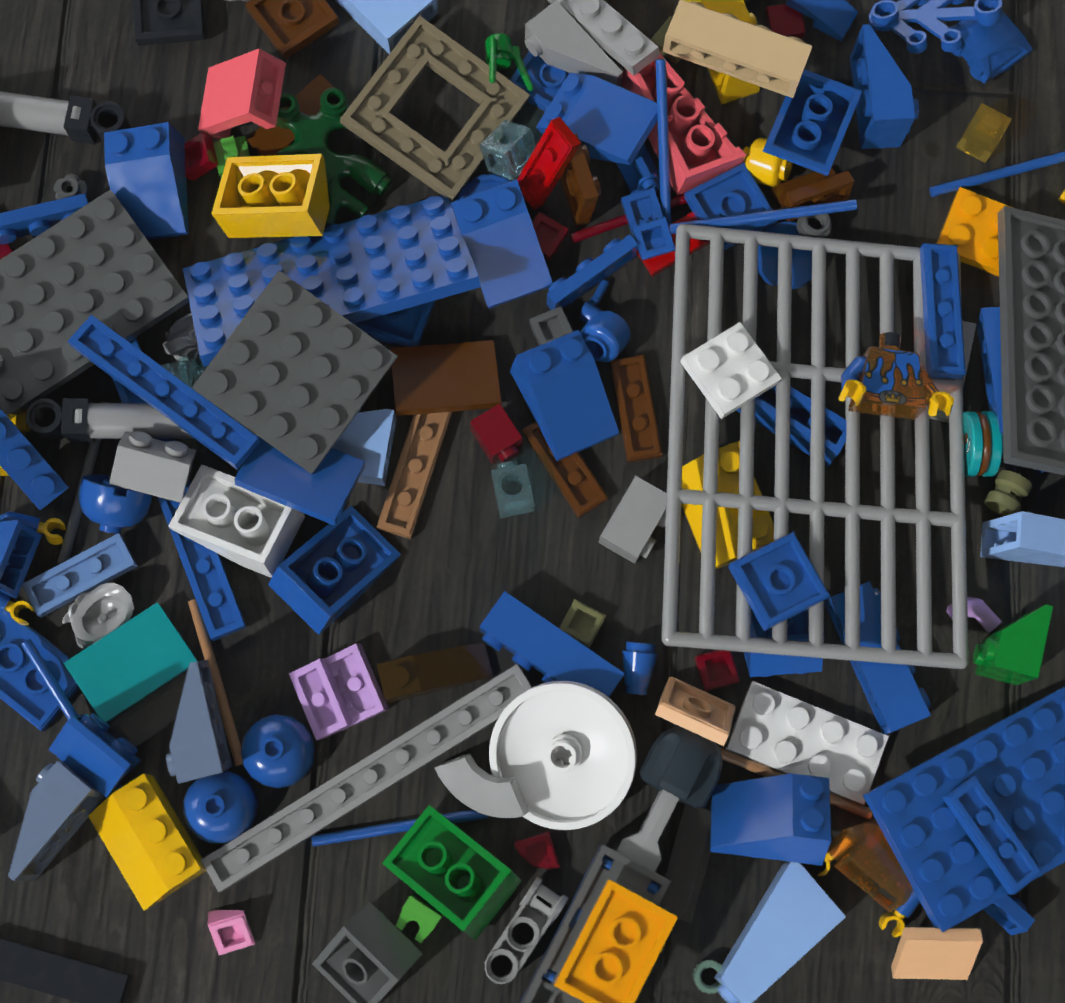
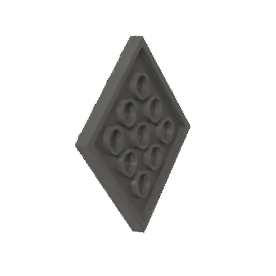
[192,270,398,475]

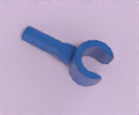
[580,280,609,323]

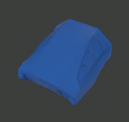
[949,12,1033,84]

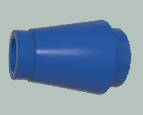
[622,641,658,695]

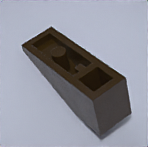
[377,642,493,704]

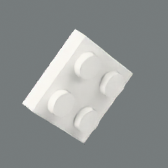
[680,322,782,419]

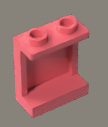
[198,49,286,141]

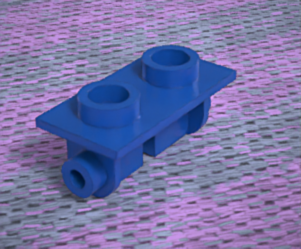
[616,144,660,194]

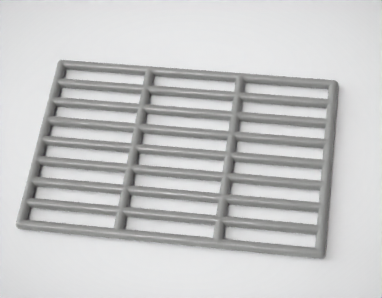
[662,224,968,669]

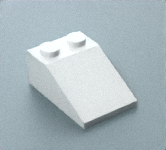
[168,464,305,578]

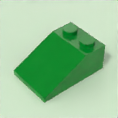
[382,805,522,941]

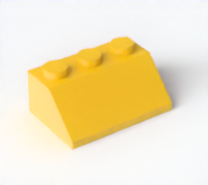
[211,154,330,238]
[681,441,774,569]
[88,774,206,911]

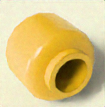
[742,138,793,187]

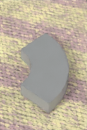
[434,753,529,818]

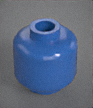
[580,311,631,362]

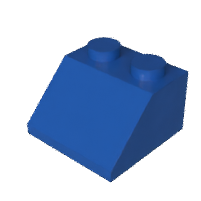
[744,609,823,677]

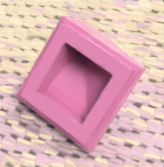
[207,910,255,955]

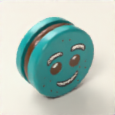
[963,411,1003,477]

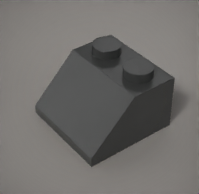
[312,901,423,1003]

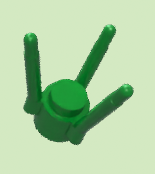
[485,33,534,91]

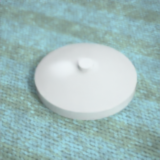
[489,681,637,830]

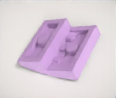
[289,643,389,740]

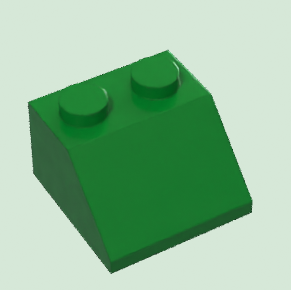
[973,605,1053,686]

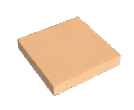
[655,676,735,746]
[891,927,983,980]

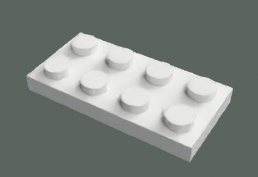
[726,681,889,805]

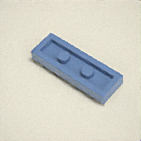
[22,533,138,618]

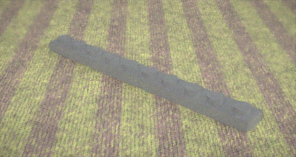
[201,664,532,892]

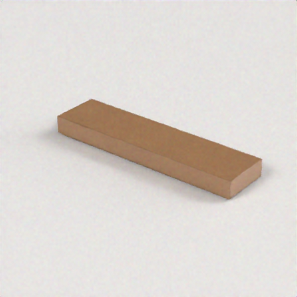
[377,412,453,539]

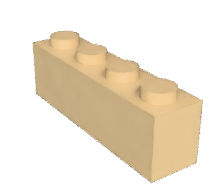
[663,0,812,98]

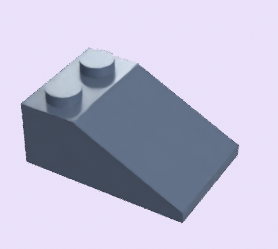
[166,660,233,783]
[8,761,105,881]

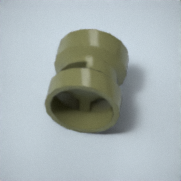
[984,470,1032,516]

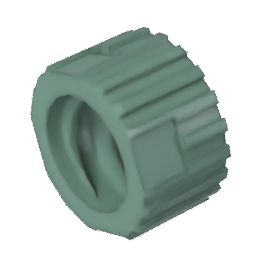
[692,959,722,994]

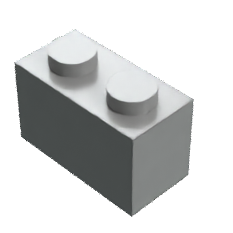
[109,431,196,503]
[598,476,667,564]

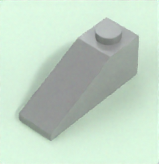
[524,0,623,87]

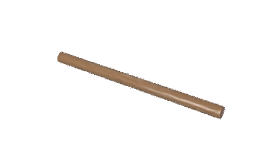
[188,599,243,767]
[718,746,872,820]

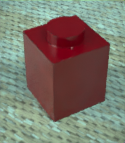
[470,403,522,465]

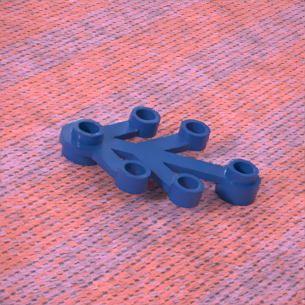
[869,0,1003,54]

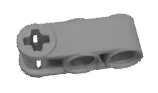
[485,877,568,984]

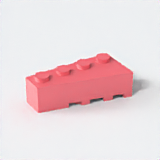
[621,54,746,196]

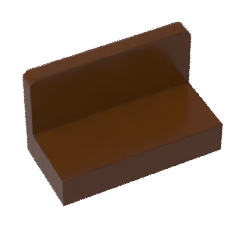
[771,167,854,222]

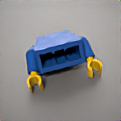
[0,511,66,626]

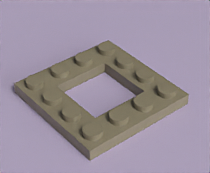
[340,15,530,202]

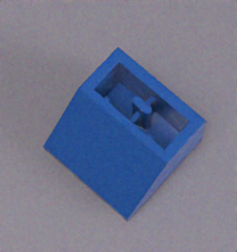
[49,713,141,798]

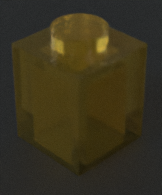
[956,103,1012,163]

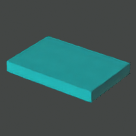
[63,602,197,723]

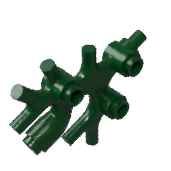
[276,88,392,227]

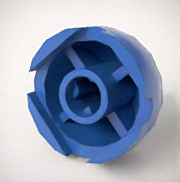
[79,474,153,533]
[241,714,315,788]
[183,771,258,844]

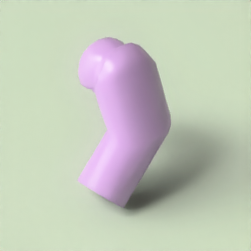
[947,597,1002,633]

